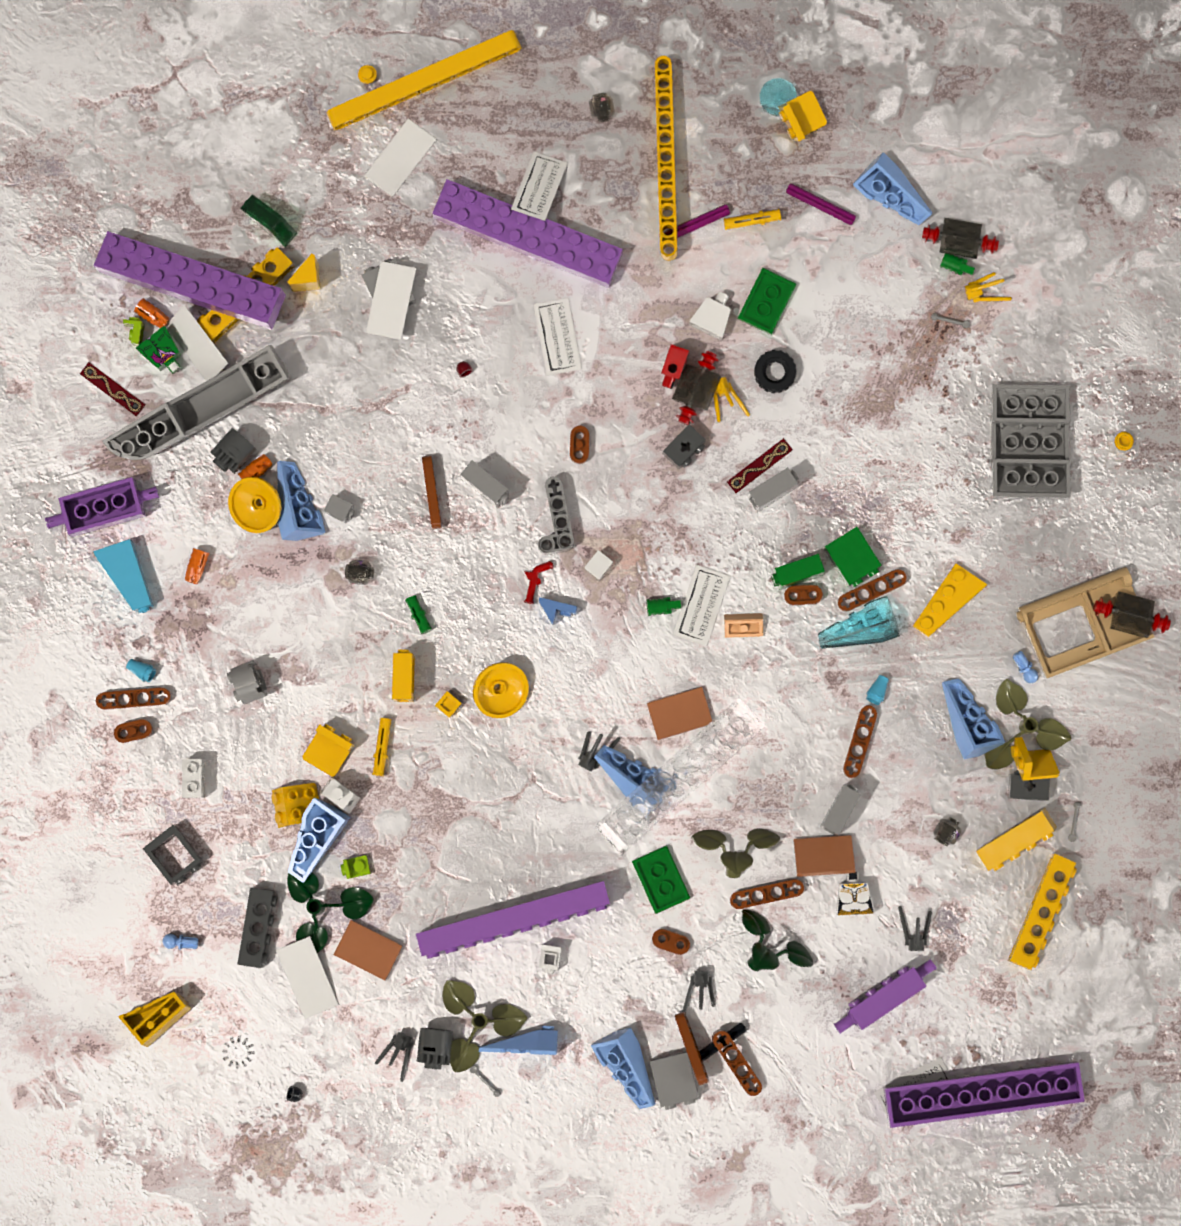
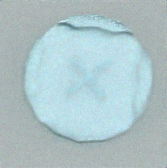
[759,78,797,117]

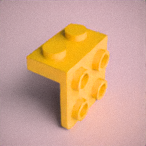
[778,91,827,141]
[302,723,354,777]
[1011,737,1060,781]
[271,783,319,828]

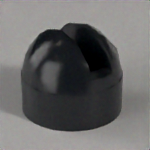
[286,1086,303,1102]

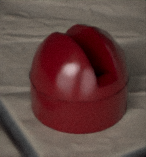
[456,361,473,378]

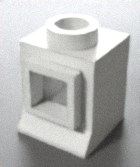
[539,944,562,974]

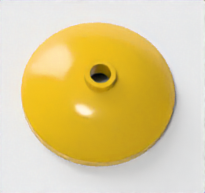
[228,477,282,533]
[473,662,529,718]

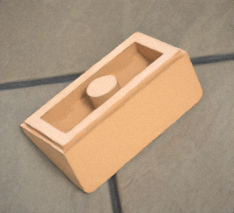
[724,613,763,638]

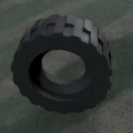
[754,350,797,393]

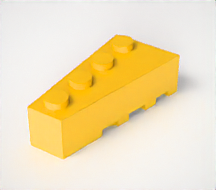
[976,807,1057,871]

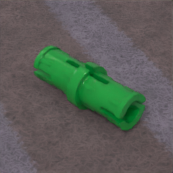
[405,595,432,635]

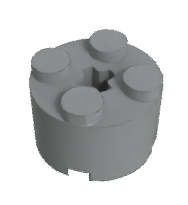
[227,660,267,704]

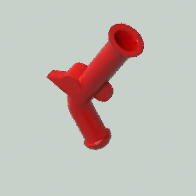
[524,561,553,604]

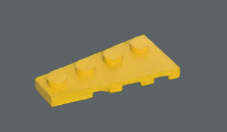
[912,563,987,637]

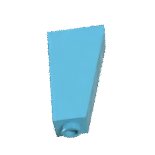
[93,539,154,614]

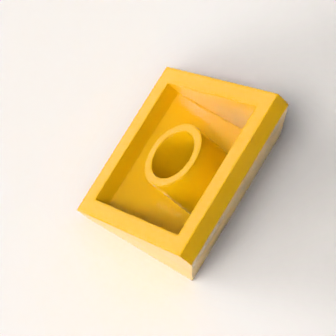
[287,253,320,292]

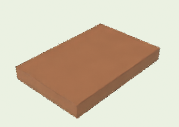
[647,687,713,740]
[794,835,855,877]
[333,920,403,981]

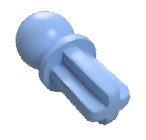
[1013,651,1039,683]
[162,933,199,950]

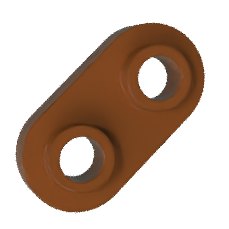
[570,425,589,464]
[784,585,823,606]
[114,719,153,743]
[652,929,690,955]

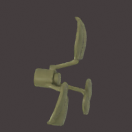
[984,679,1072,770]
[691,829,780,878]
[442,980,527,1073]

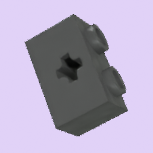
[662,424,706,469]
[1008,771,1050,801]

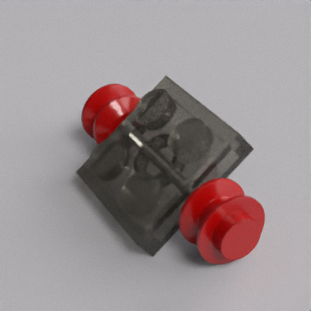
[922,218,999,259]
[672,351,721,425]
[1093,591,1171,638]

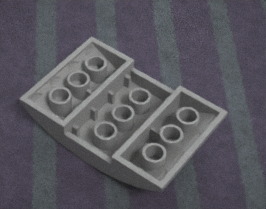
[990,384,1071,498]

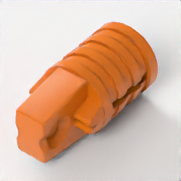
[134,298,170,328]
[238,454,272,479]
[185,548,210,584]

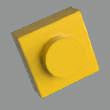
[435,691,462,718]

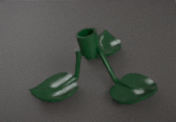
[287,873,374,953]
[741,910,814,972]

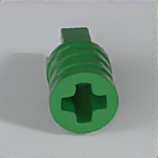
[940,251,975,276]
[646,597,681,616]

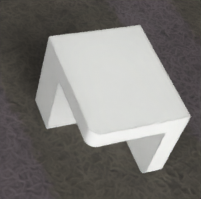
[585,550,613,581]

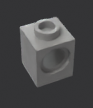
[324,494,355,523]

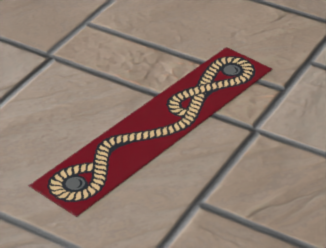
[80,362,145,416]
[727,438,793,493]

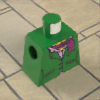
[136,326,181,374]

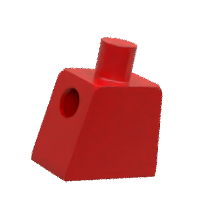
[661,344,690,389]

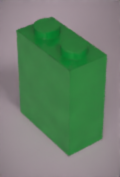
[823,527,882,587]
[771,554,825,590]

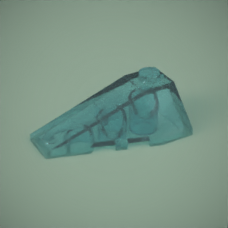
[818,596,900,649]

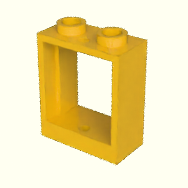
[392,649,415,702]

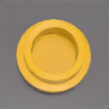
[358,65,377,84]
[1114,432,1134,451]

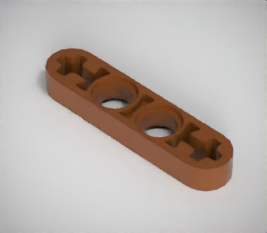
[422,455,442,530]
[837,569,907,612]
[95,688,171,710]
[843,705,877,778]
[730,880,804,909]
[675,1012,709,1086]
[712,1029,762,1096]

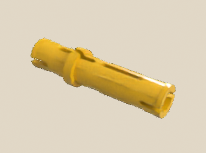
[723,209,781,230]
[372,718,392,777]

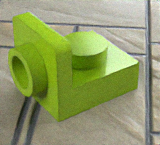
[123,317,145,347]
[340,855,371,879]

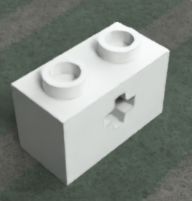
[182,759,204,798]

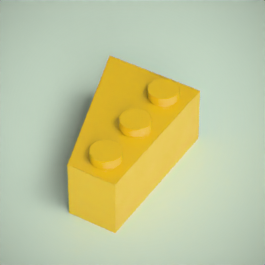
[118,992,191,1047]

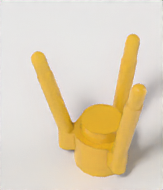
[965,272,1012,303]
[711,377,750,422]

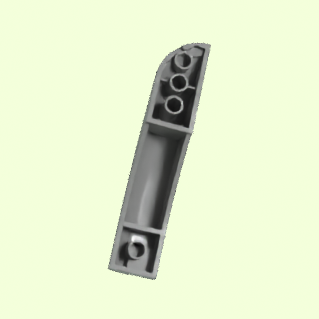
[102,345,289,460]

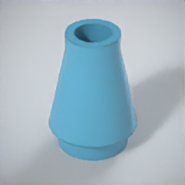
[126,659,156,683]
[866,675,889,705]

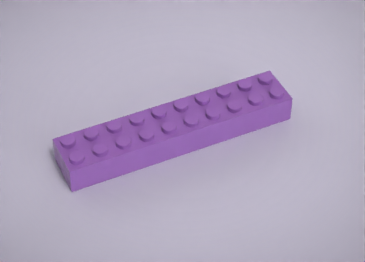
[432,179,623,288]
[93,231,286,330]
[416,881,610,959]
[883,1062,1085,1128]

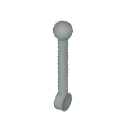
[931,313,970,329]
[1068,802,1081,842]
[470,1066,501,1097]

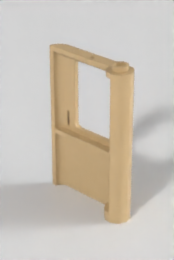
[1016,567,1154,678]

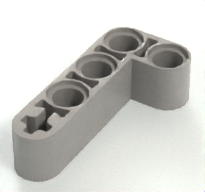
[538,476,574,555]

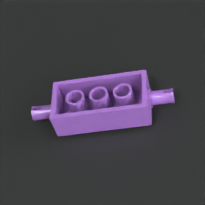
[45,477,159,537]
[834,959,937,1034]

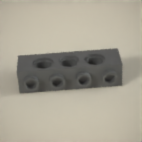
[237,888,277,968]

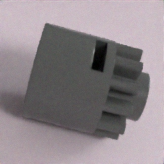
[210,428,257,474]
[417,1028,453,1070]

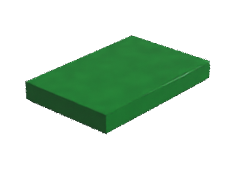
[737,268,797,335]
[632,846,691,914]

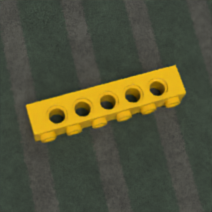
[197,247,295,344]
[1008,853,1077,970]

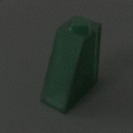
[240,194,297,247]

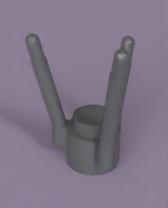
[578,732,620,772]
[898,906,932,951]
[682,971,715,1014]
[375,1031,413,1082]

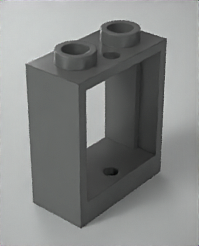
[143,825,204,886]

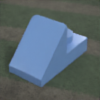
[539,597,577,625]

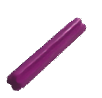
[786,183,856,225]
[659,204,730,238]

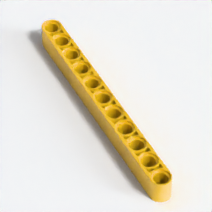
[326,30,522,130]
[655,56,678,261]

